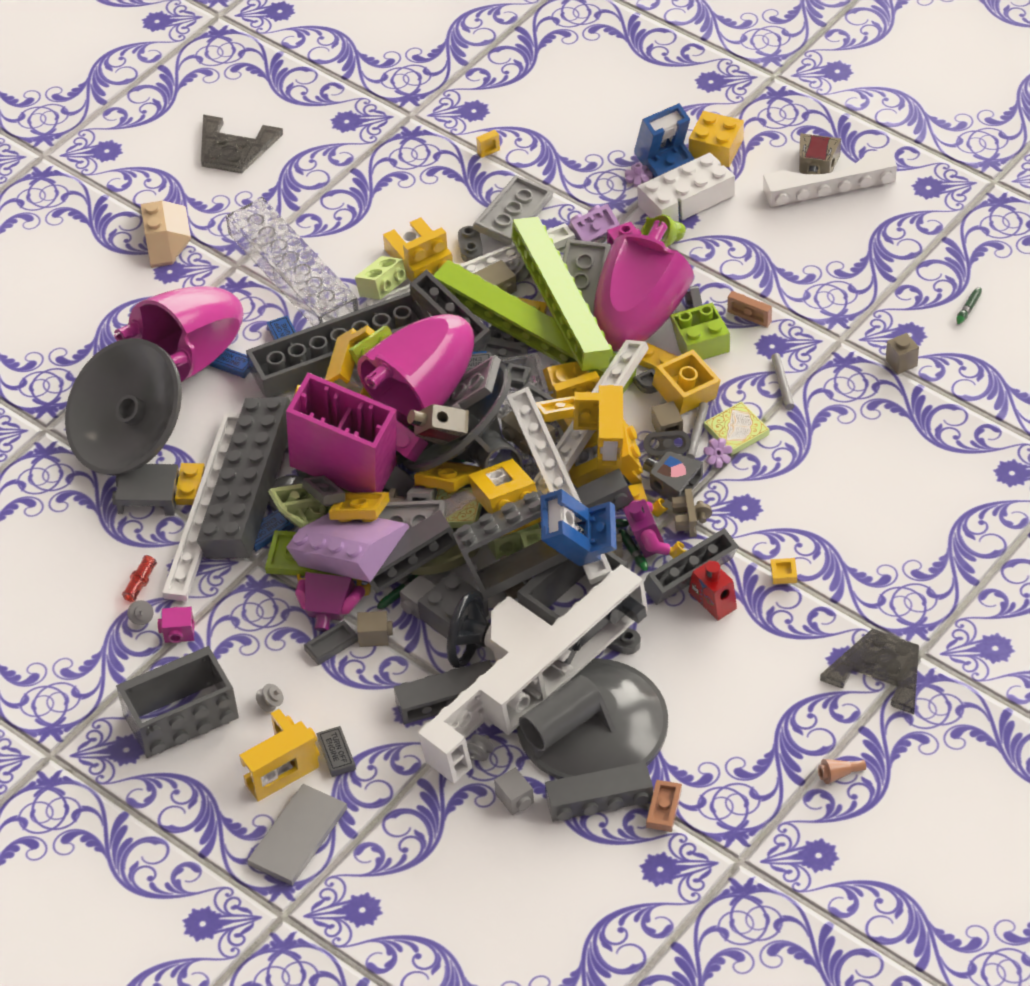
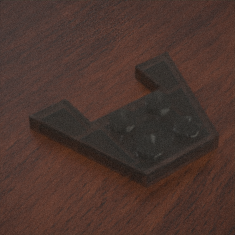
[201,114,283,174]
[820,628,919,714]

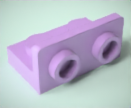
[568,204,620,242]

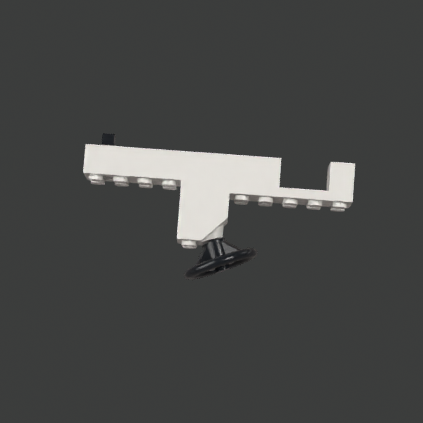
[418,565,648,784]

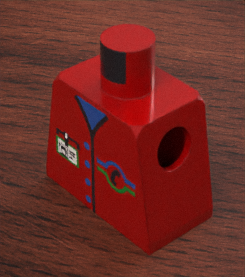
[688,561,737,621]

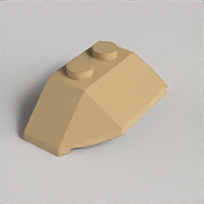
[141,201,191,268]

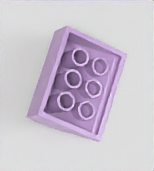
[286,513,409,582]

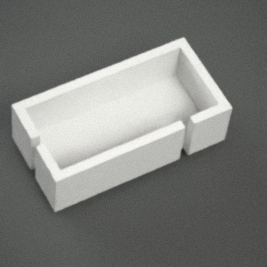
[637,153,735,222]

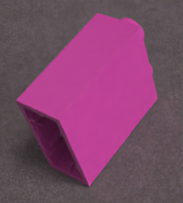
[286,373,396,493]

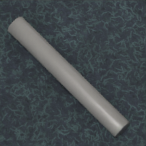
[771,353,794,410]
[686,402,709,459]

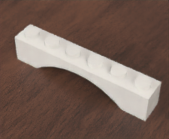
[763,148,897,208]

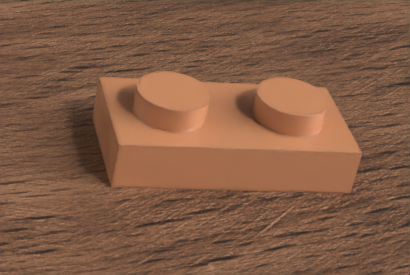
[727,291,772,328]
[646,780,682,832]

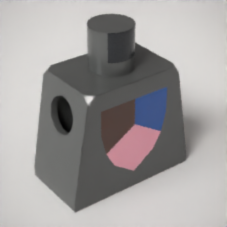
[643,452,703,502]

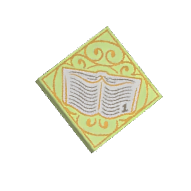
[704,401,770,455]
[435,488,482,528]

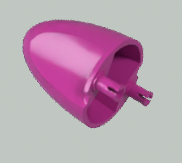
[593,220,694,352]
[114,286,244,382]
[357,314,474,427]

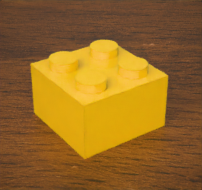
[689,111,744,167]
[652,350,721,415]

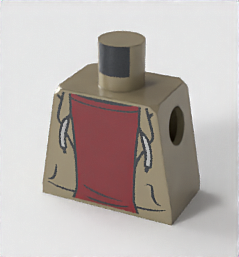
[799,133,841,174]
[407,404,469,445]

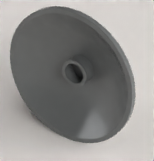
[65,338,182,476]
[401,363,522,472]
[517,658,668,779]

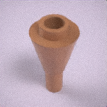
[818,759,866,784]

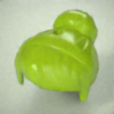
[641,214,686,247]

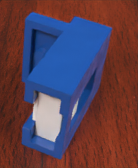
[634,103,695,178]
[540,489,617,566]

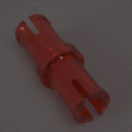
[122,555,157,602]

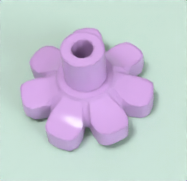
[625,163,652,187]
[703,438,732,468]

